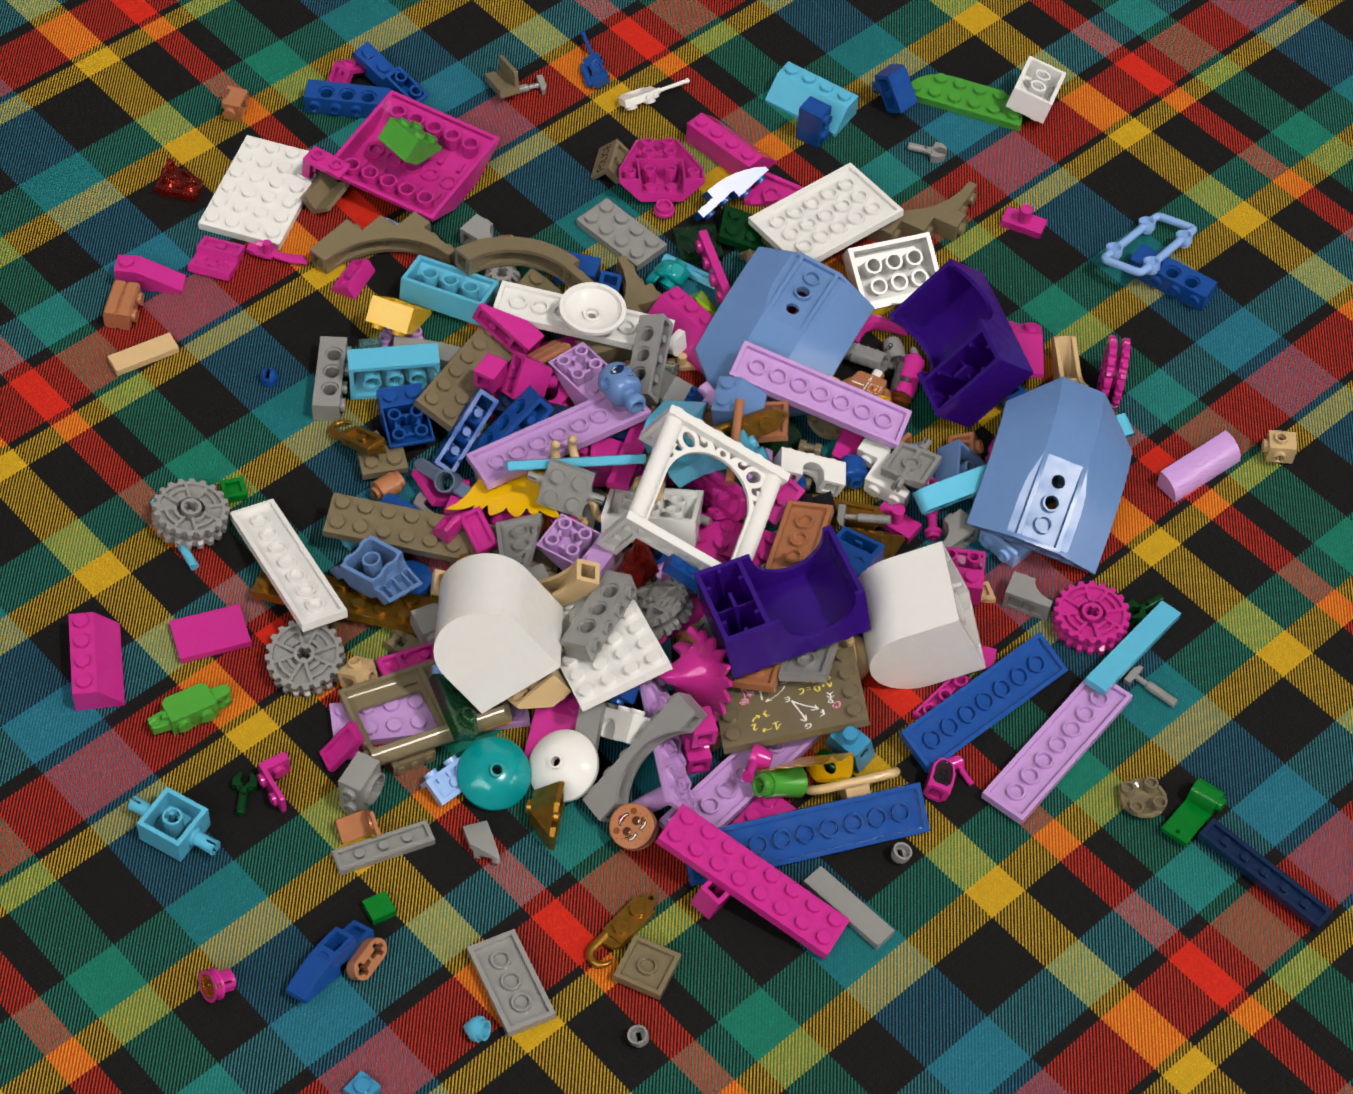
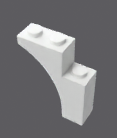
[857,437,910,508]

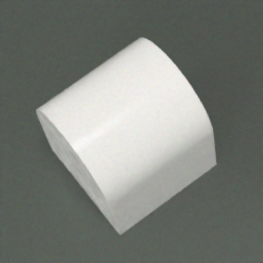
[858,541,986,689]
[433,553,563,714]

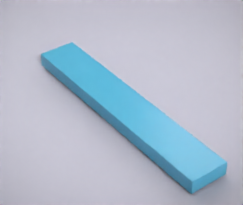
[1084,601,1181,696]

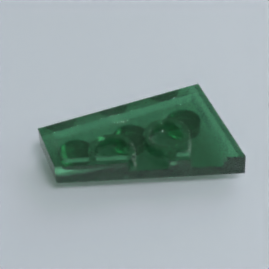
[428,674,479,741]

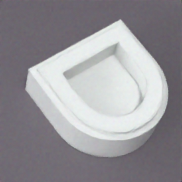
[668,329,687,356]

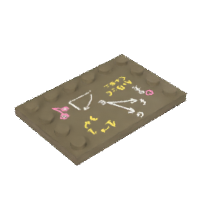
[718,646,870,754]

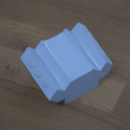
[329,535,423,605]

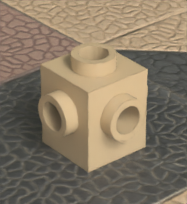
[1261,430,1297,464]
[337,655,379,689]

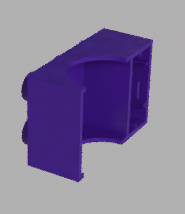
[889,259,1034,428]
[694,525,871,679]

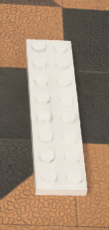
[493,280,675,350]
[229,499,348,632]

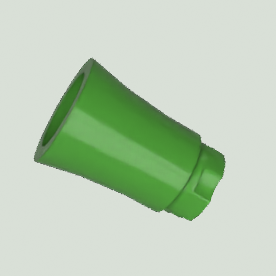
[751,767,808,798]

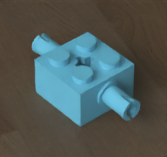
[128,786,221,862]

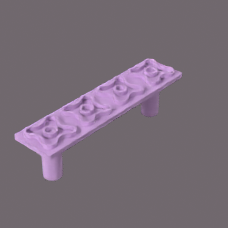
[632,677,696,813]

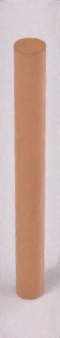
[725,398,744,485]

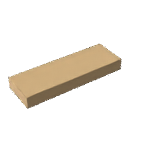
[107,332,179,376]

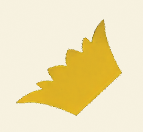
[446,471,560,518]
[738,752,853,783]

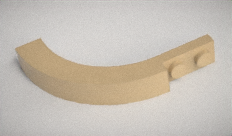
[431,558,600,606]

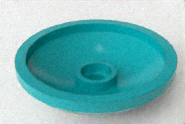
[457,737,531,811]

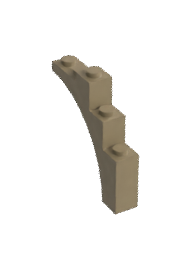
[864,181,978,243]
[309,211,455,274]
[575,255,661,364]

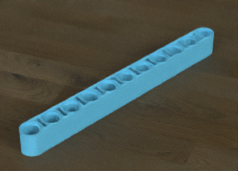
[913,413,1135,515]

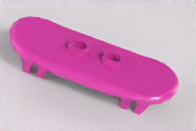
[667,471,747,523]

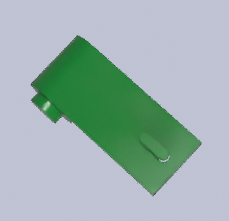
[1160,777,1228,847]

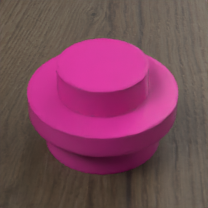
[653,199,675,219]

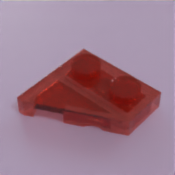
[154,158,203,202]
[617,538,659,589]

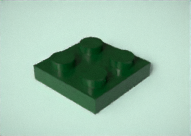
[716,205,762,251]

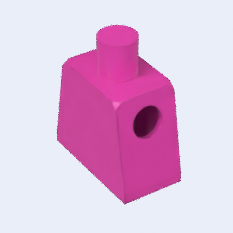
[501,351,558,399]

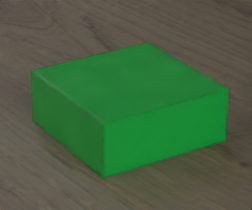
[220,476,248,503]
[362,891,397,926]

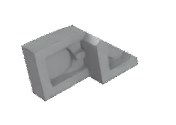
[463,820,501,864]

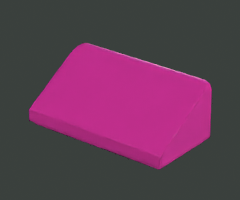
[331,259,375,299]

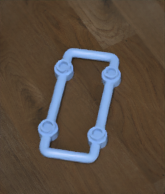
[1101,213,1197,276]

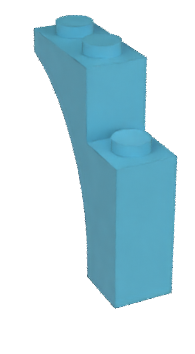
[667,429,769,488]

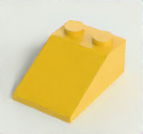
[365,295,433,337]

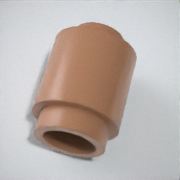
[370,471,406,501]

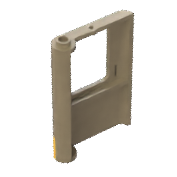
[338,659,512,766]

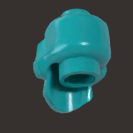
[644,258,690,290]

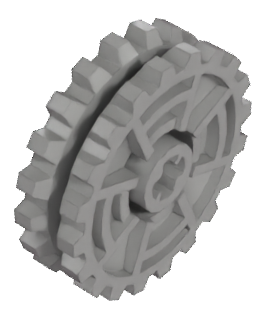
[151,478,230,550]
[634,578,694,640]
[265,620,346,699]

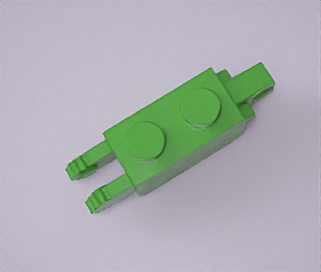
[147,683,232,735]

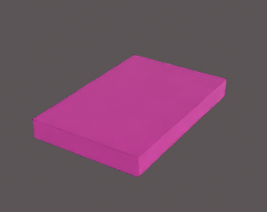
[169,604,252,664]

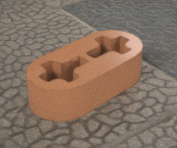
[346,937,387,981]

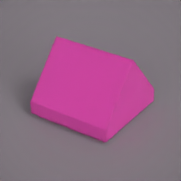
[432,514,462,544]

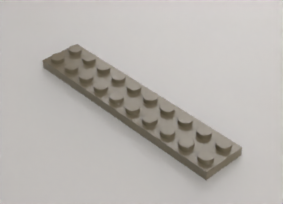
[413,268,564,432]
[323,492,558,576]

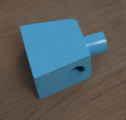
[824,726,875,774]

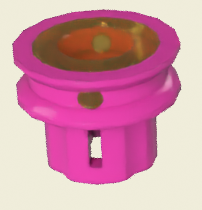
[198,967,236,1003]

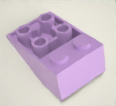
[548,342,608,406]
[536,513,621,579]

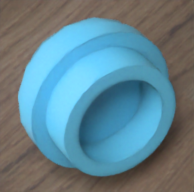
[463,1015,491,1043]

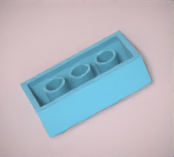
[765,61,859,137]
[399,254,500,326]
[347,343,440,400]

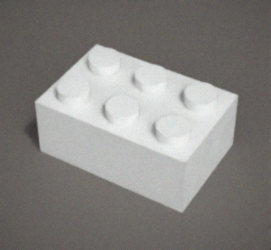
[1006,55,1066,124]

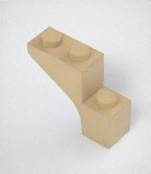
[1052,335,1088,386]

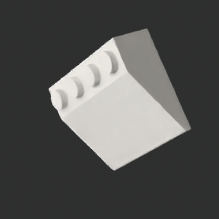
[842,232,939,310]
[601,486,704,547]

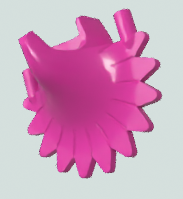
[657,626,733,722]

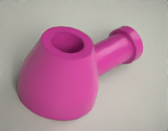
[741,743,773,782]

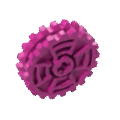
[1096,335,1131,410]
[1051,581,1131,655]

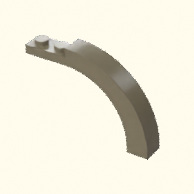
[455,236,594,287]

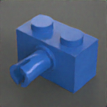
[872,64,918,113]

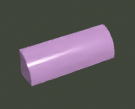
[1157,430,1241,502]

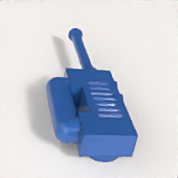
[580,30,610,89]

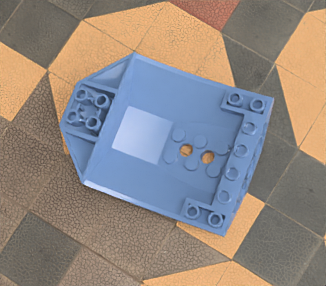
[695,246,875,417]
[966,376,1132,575]

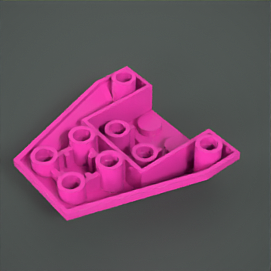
[618,138,705,202]

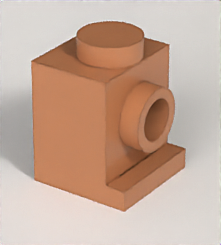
[222,86,249,122]

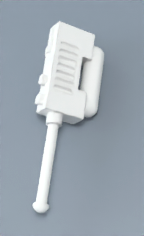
[618,78,690,110]

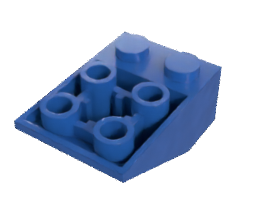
[376,382,435,449]
[836,526,885,577]

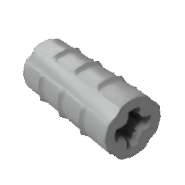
[844,342,891,372]

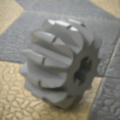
[484,266,521,297]

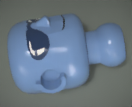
[598,362,646,413]

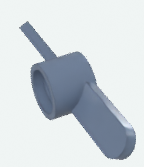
[415,458,472,499]

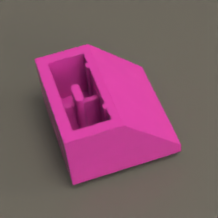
[945,547,986,606]

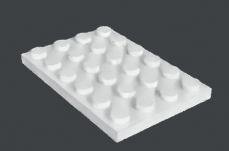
[198,135,321,250]
[748,162,904,262]
[560,592,673,712]

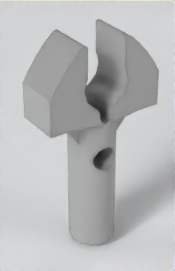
[907,142,947,163]

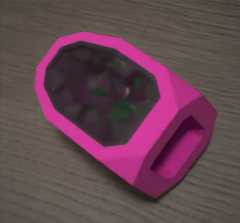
[922,758,956,802]

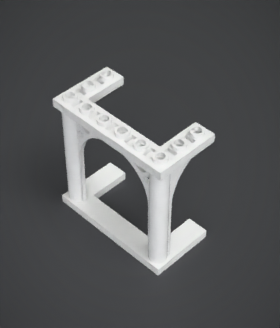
[596,404,791,599]

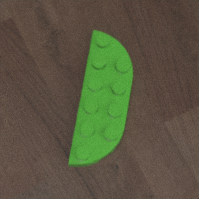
[911,73,1022,132]

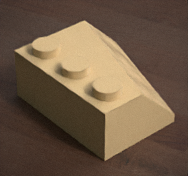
[506,668,572,709]

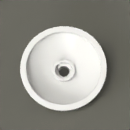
[559,282,627,336]
[529,729,599,803]

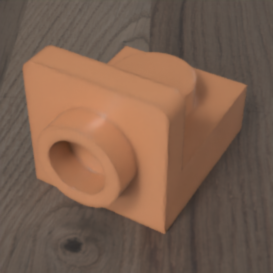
[948,432,984,458]

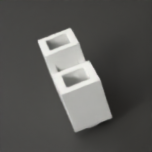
[773,447,846,497]
[600,702,651,744]

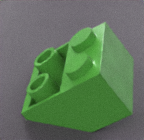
[378,117,443,165]

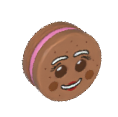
[609,803,658,851]

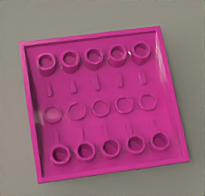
[334,90,500,222]

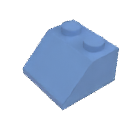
[711,376,767,426]
[934,439,986,499]

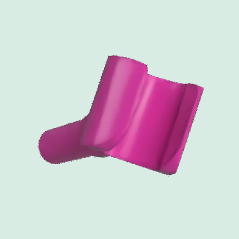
[948,755,974,787]

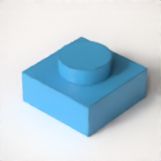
[343,1070,382,1094]

